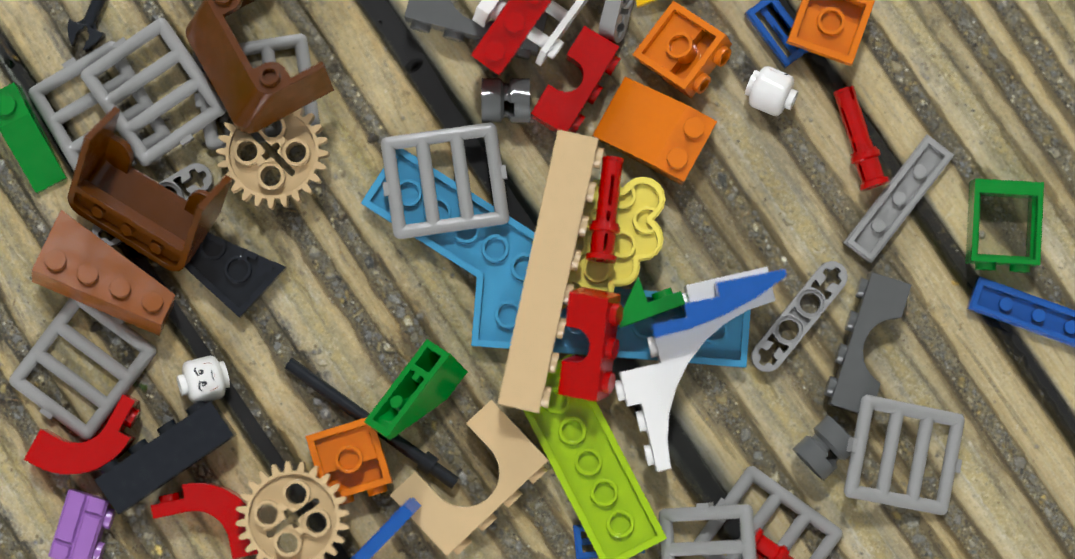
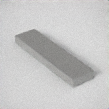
[843,134,954,264]

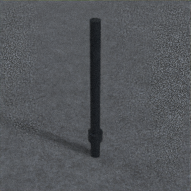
[284,358,459,489]

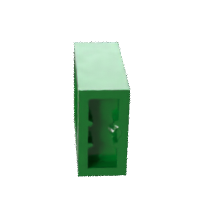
[966,178,1044,273]

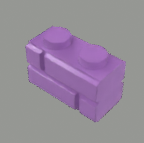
[48,489,116,559]

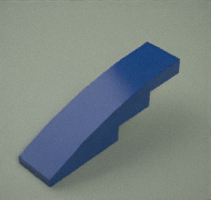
[651,269,787,339]

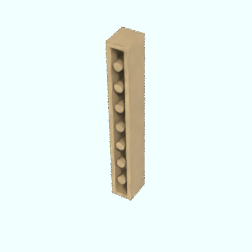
[498,130,604,413]

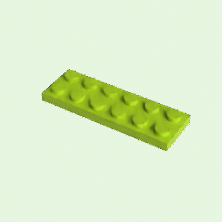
[523,354,667,559]

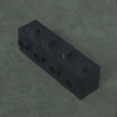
[95,401,237,515]

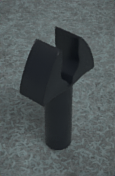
[68,0,106,52]

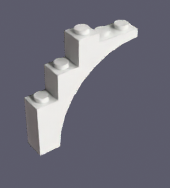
[615,267,775,472]

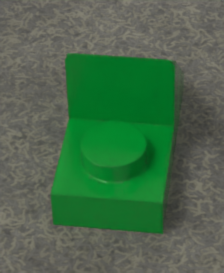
[618,277,685,328]

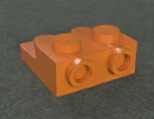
[786,0,875,66]
[632,1,732,99]
[305,417,393,506]

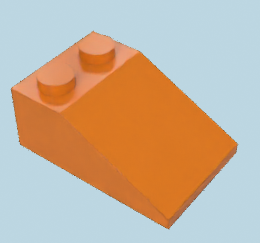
[592,77,717,186]

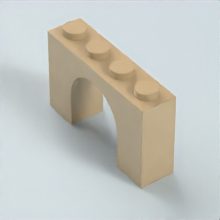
[390,400,548,556]

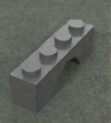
[404,0,548,59]
[824,272,912,414]

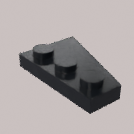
[184,232,287,318]

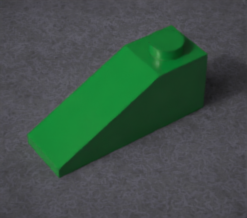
[0,82,67,194]
[364,339,468,440]

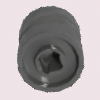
[481,78,530,123]
[793,415,851,481]

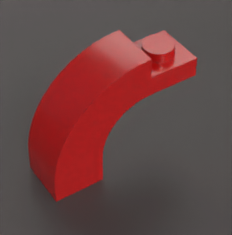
[24,394,141,475]
[150,482,259,559]

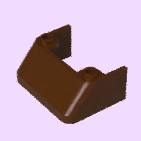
[186,0,334,133]
[68,107,232,272]

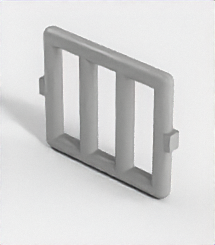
[81,18,226,166]
[192,33,320,150]
[28,41,171,171]
[381,122,510,239]
[9,298,157,441]
[844,395,965,515]
[694,466,843,559]
[658,502,757,559]

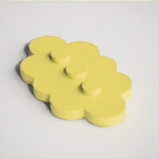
[562,177,666,310]

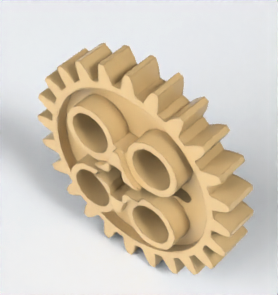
[216,107,330,210]
[236,461,350,559]

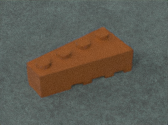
[32,210,175,336]

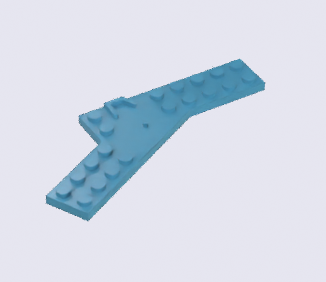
[361,149,751,368]

